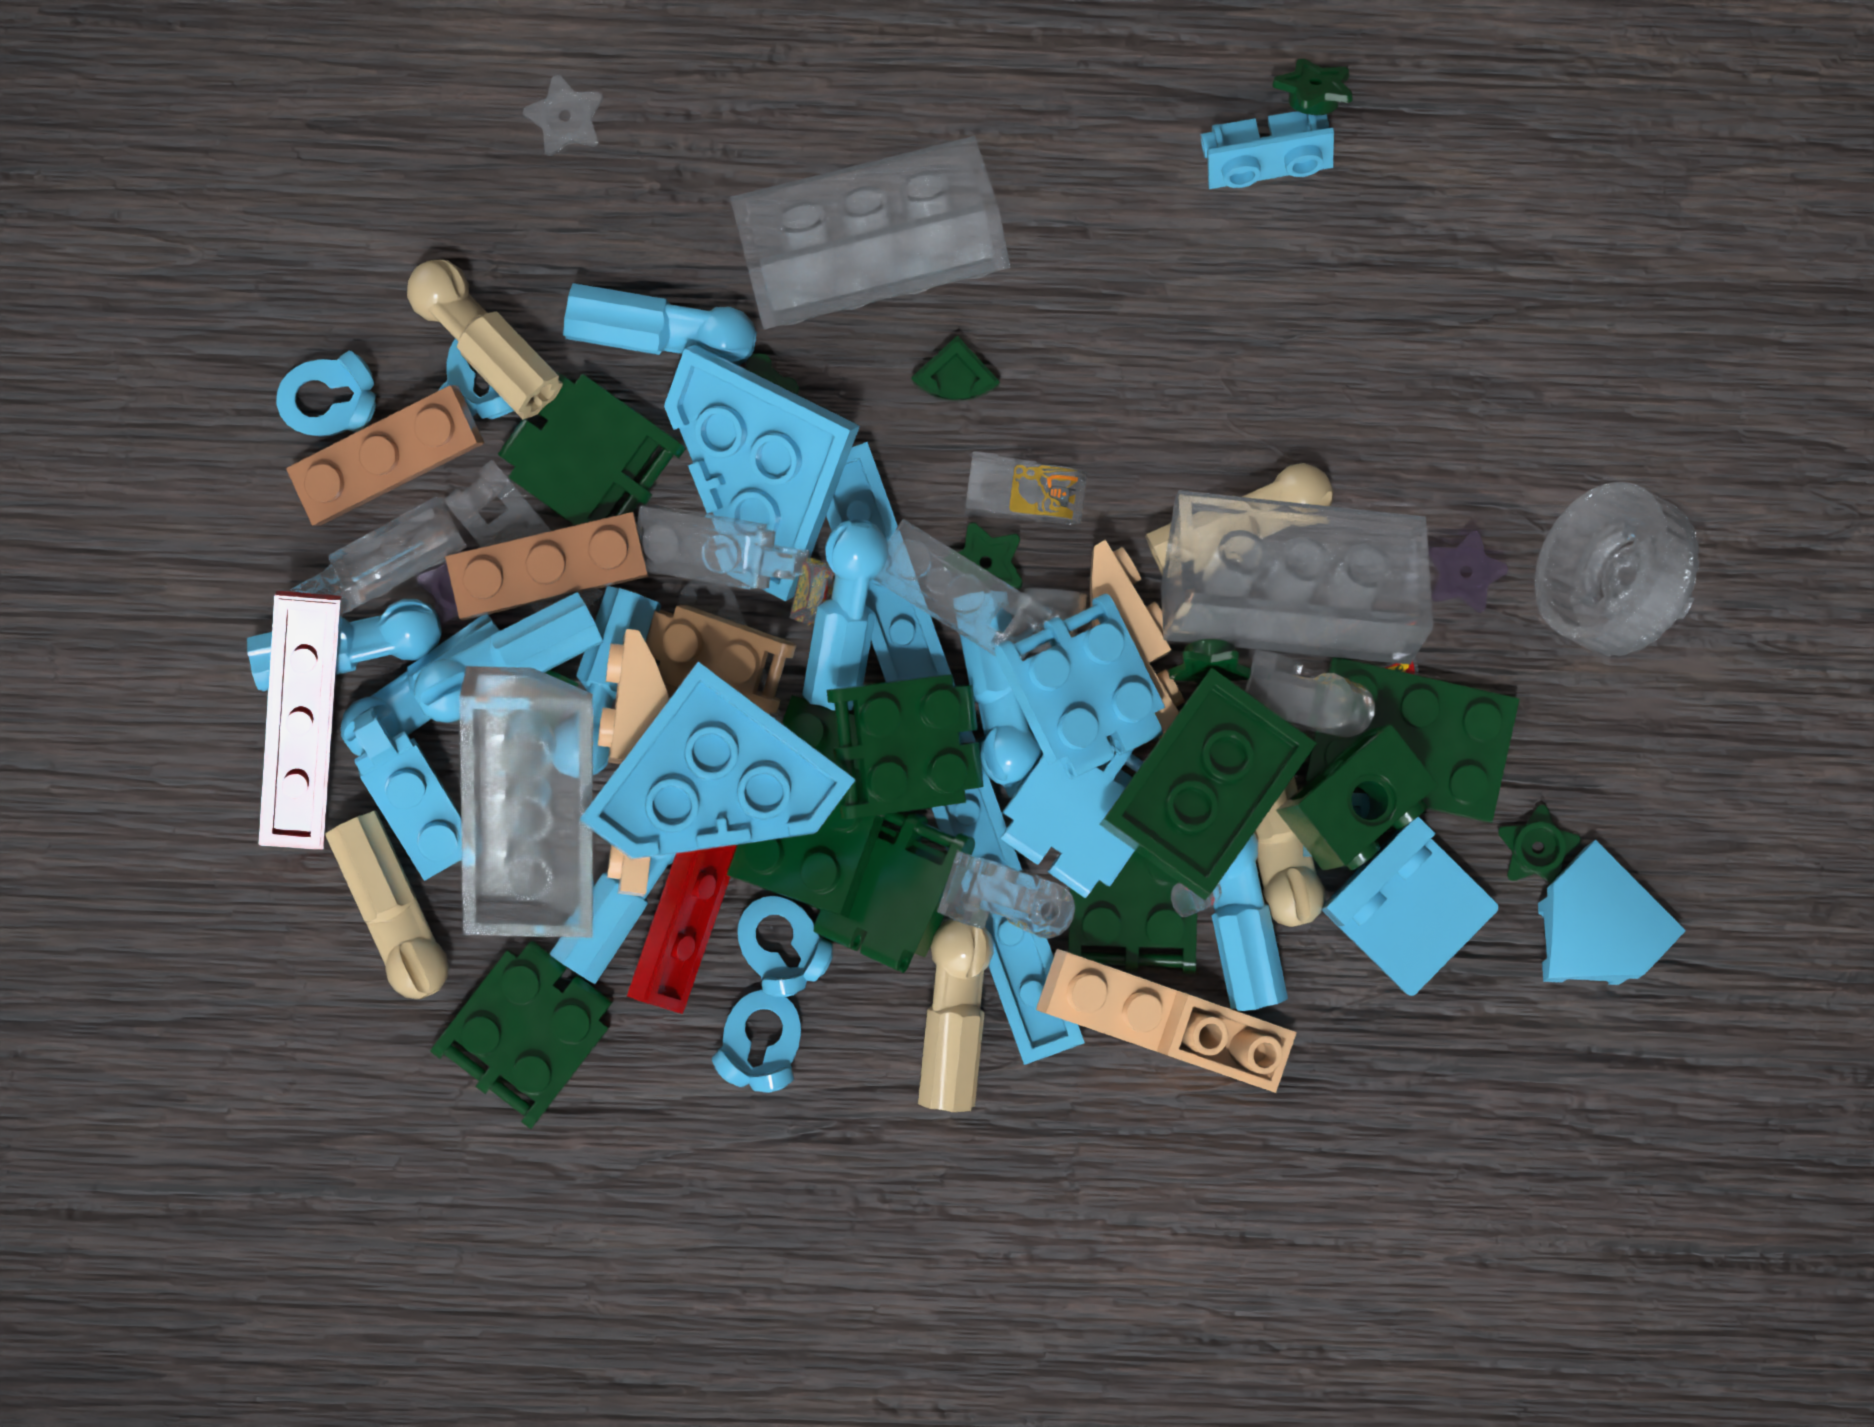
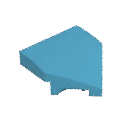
[1538,840,1686,985]

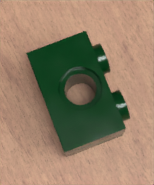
[1276,724,1438,870]

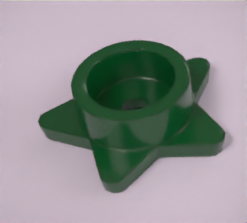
[1272,59,1353,115]
[942,522,1023,597]
[1168,639,1252,684]
[1498,805,1581,883]

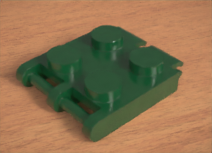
[498,372,686,526]
[826,675,984,819]
[811,812,975,973]
[1068,851,1198,974]
[430,940,613,1129]

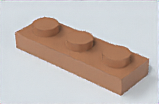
[286,385,484,526]
[445,512,649,620]

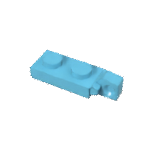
[351,708,480,881]

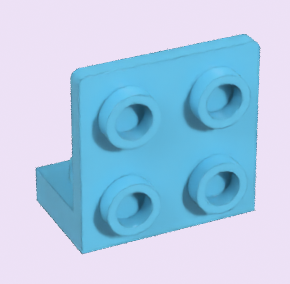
[1322,817,1499,996]

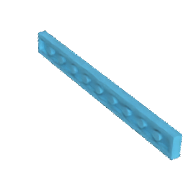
[826,442,1085,1065]

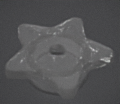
[522,75,604,156]

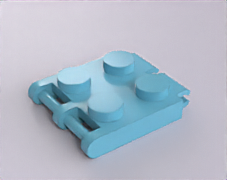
[994,593,1165,779]
[1000,736,1143,898]

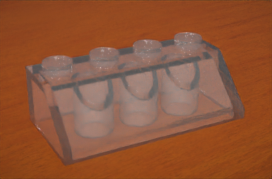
[730,136,1011,330]
[1161,490,1433,665]
[459,666,593,938]

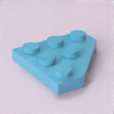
[664,345,860,601]
[579,662,855,860]

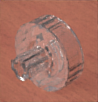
[1535,482,1699,656]

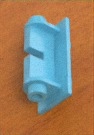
[1200,111,1334,189]

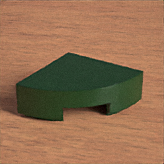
[911,336,1000,402]

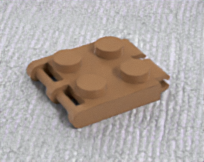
[646,605,797,715]

